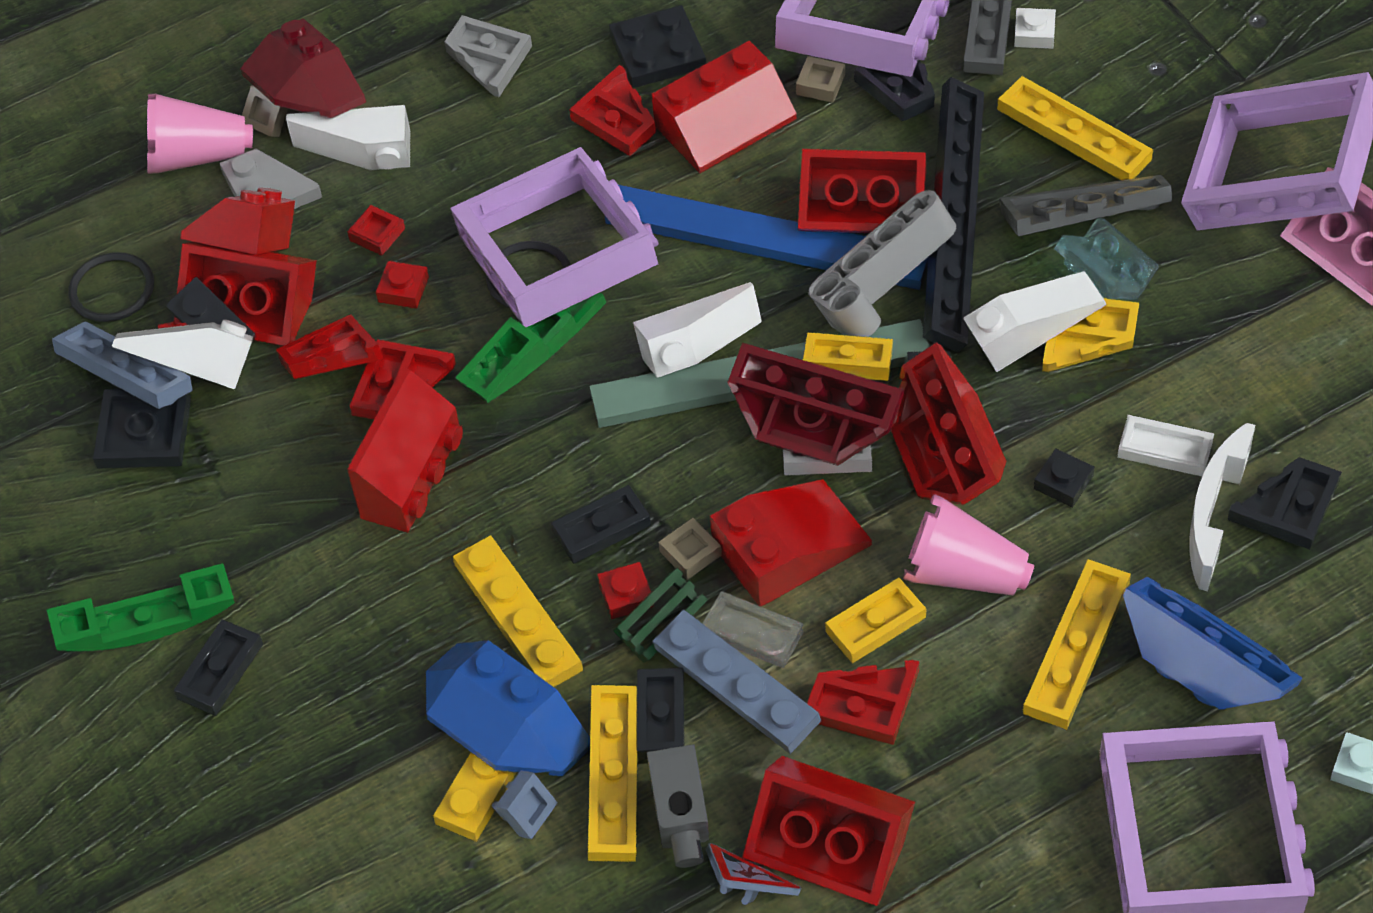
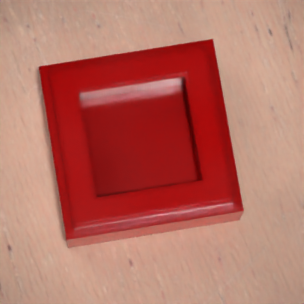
[347,205,405,256]

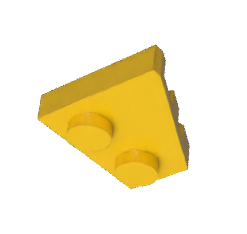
[1042,298,1139,372]

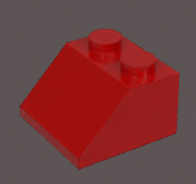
[180,187,295,255]

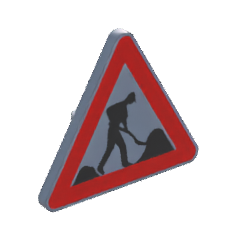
[706,843,801,905]

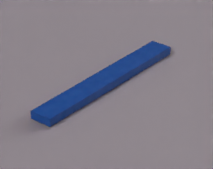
[605,185,929,290]

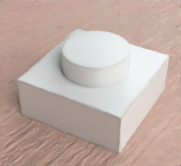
[1014,8,1056,49]

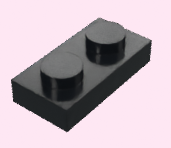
[166,277,256,341]
[551,485,651,564]
[174,619,263,716]
[637,668,685,760]

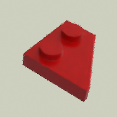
[569,65,656,156]
[276,314,383,379]
[350,339,456,420]

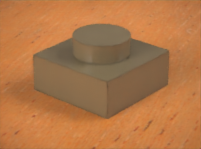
[796,56,845,103]
[242,85,288,137]
[659,518,722,580]

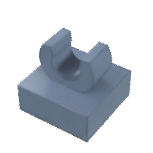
[492,770,558,839]

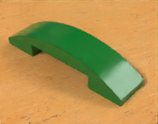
[46,563,235,651]

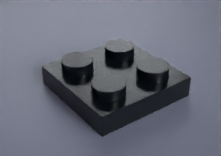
[609,5,706,88]
[93,389,191,469]

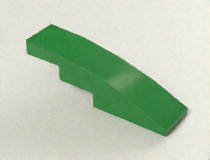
[455,292,607,403]

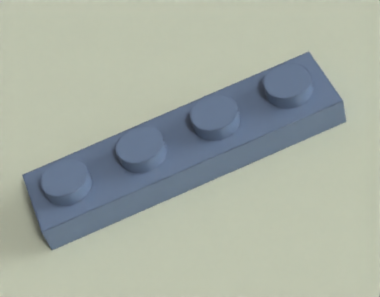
[52,321,193,409]
[653,609,821,754]

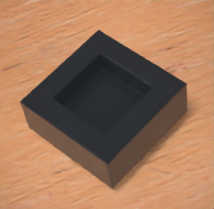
[1034,448,1095,508]

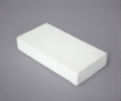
[1117,415,1214,476]

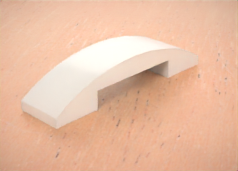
[1189,423,1255,591]

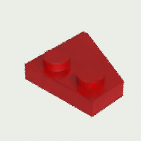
[807,660,920,745]

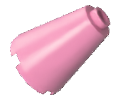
[147,94,253,174]
[903,495,1034,596]

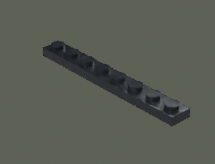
[923,77,984,353]

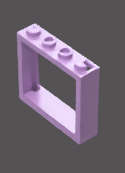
[775,0,949,77]
[1181,72,1373,231]
[450,147,659,327]
[1099,721,1315,913]

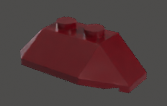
[240,18,366,118]
[727,342,904,466]

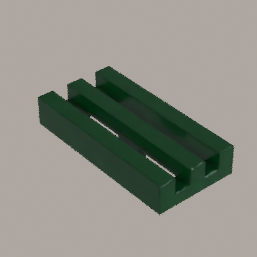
[613,568,708,663]

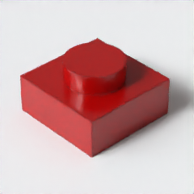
[376,261,429,309]
[597,562,654,619]

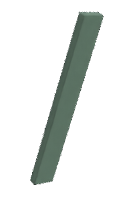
[590,319,929,428]

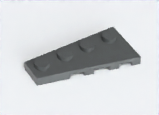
[1000,175,1172,236]

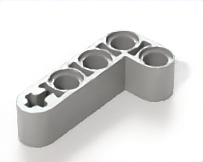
[808,190,956,337]

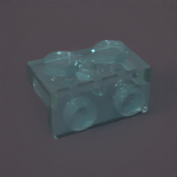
[1054,218,1159,300]

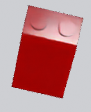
[710,479,872,607]

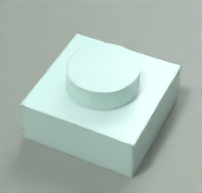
[1330,732,1373,794]

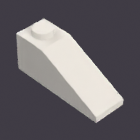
[286,105,410,170]
[963,271,1107,372]
[633,282,762,378]
[112,320,253,389]

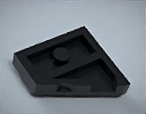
[854,60,935,121]
[1227,457,1342,550]

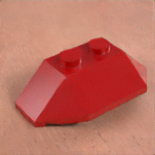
[891,342,1007,505]

